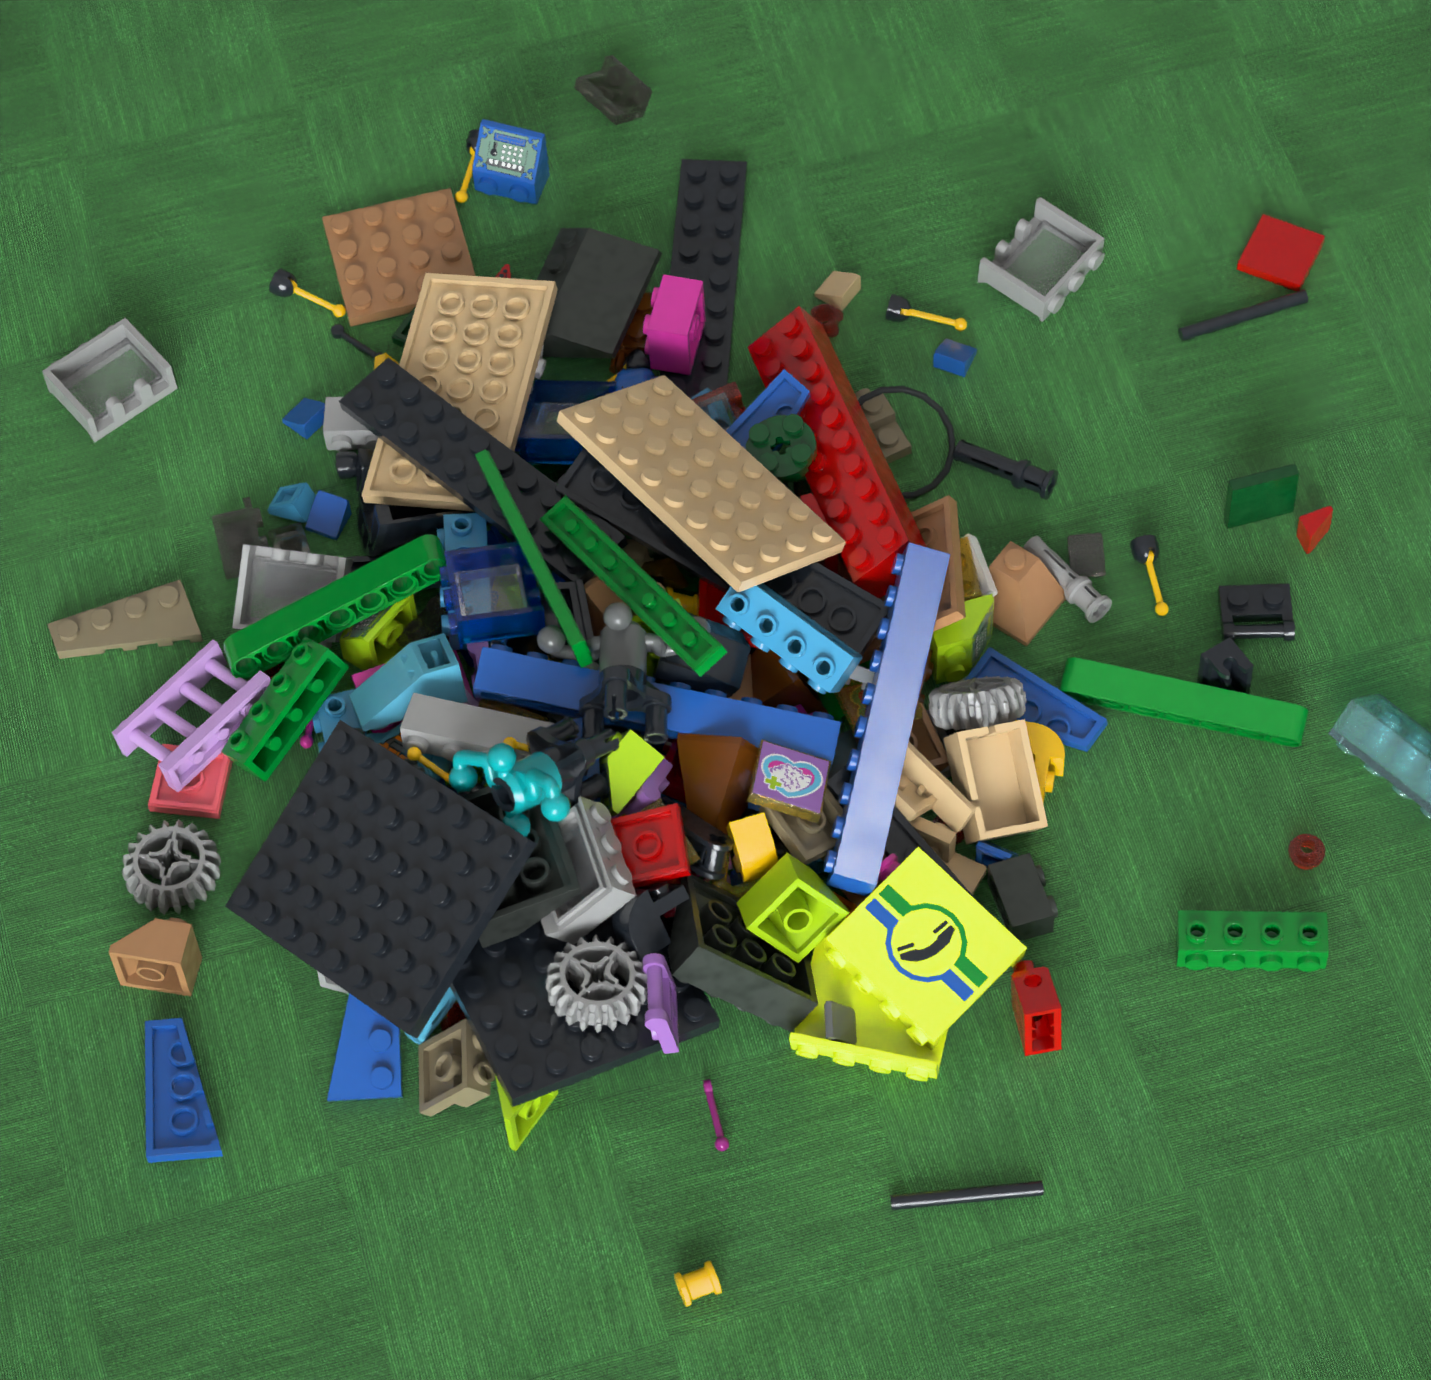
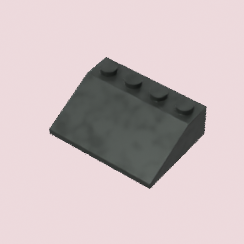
[537,228,662,359]
[462,786,582,948]
[668,874,818,1032]

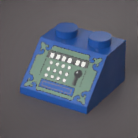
[472,119,550,205]

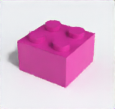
[643,274,706,375]

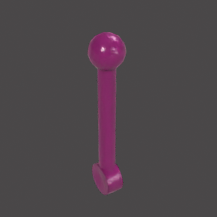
[702,1079,729,1151]

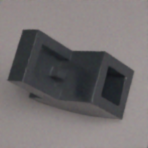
[612,881,689,961]

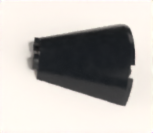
[356,449,490,556]

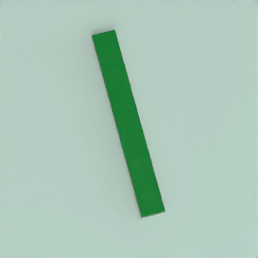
[475,449,593,668]
[539,495,727,677]

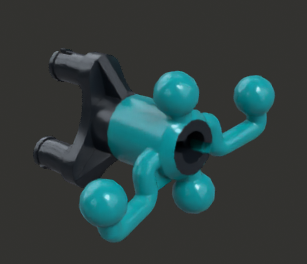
[449,717,619,837]

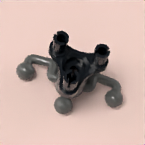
[537,602,711,744]

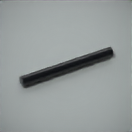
[1178,290,1309,341]
[890,1180,1044,1210]

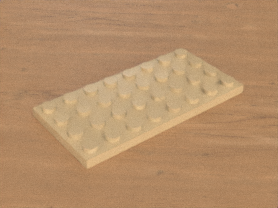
[362,273,558,512]
[556,375,846,593]

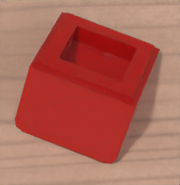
[1296,506,1333,554]

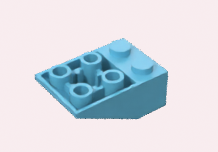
[349,633,468,731]

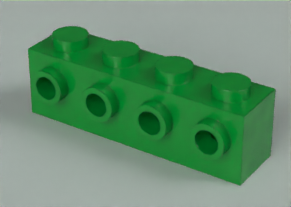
[221,637,349,782]
[1176,910,1329,972]

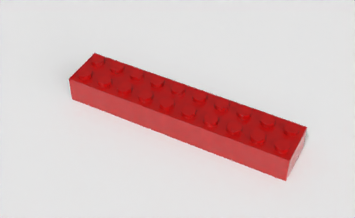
[747,306,927,599]

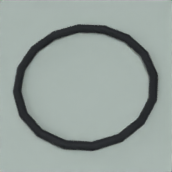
[858,386,956,499]

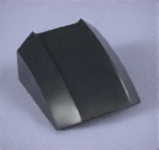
[652,613,751,698]

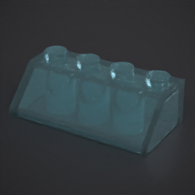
[1329,693,1431,819]

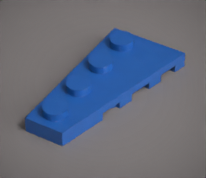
[726,369,811,452]
[965,647,1108,752]
[327,993,403,1102]
[145,1018,223,1163]

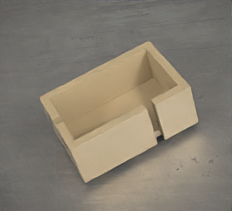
[943,719,1048,845]

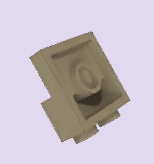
[855,388,911,464]
[759,785,843,865]
[418,1019,495,1117]

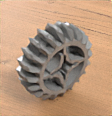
[928,676,1027,730]
[122,819,221,915]
[546,935,647,1033]

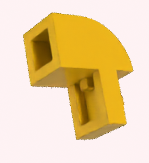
[1012,720,1065,804]
[726,812,778,883]

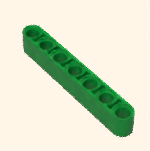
[223,534,450,679]
[1059,657,1309,747]

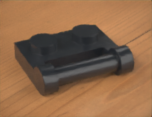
[1218,583,1295,641]

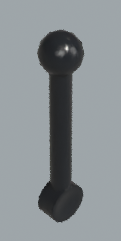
[331,324,383,362]

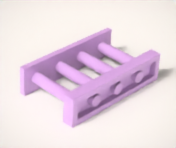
[112,640,271,792]

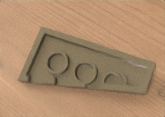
[47,579,203,659]

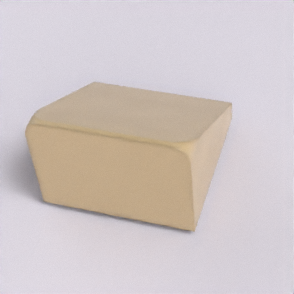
[814,271,861,311]

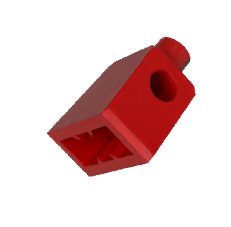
[1011,960,1062,1056]

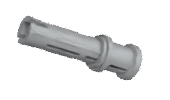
[1023,536,1112,623]

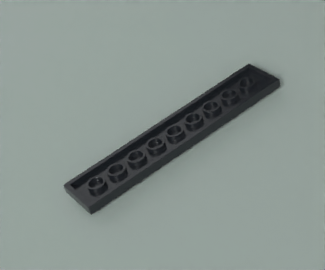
[660,159,747,428]
[339,357,628,584]
[555,448,889,656]

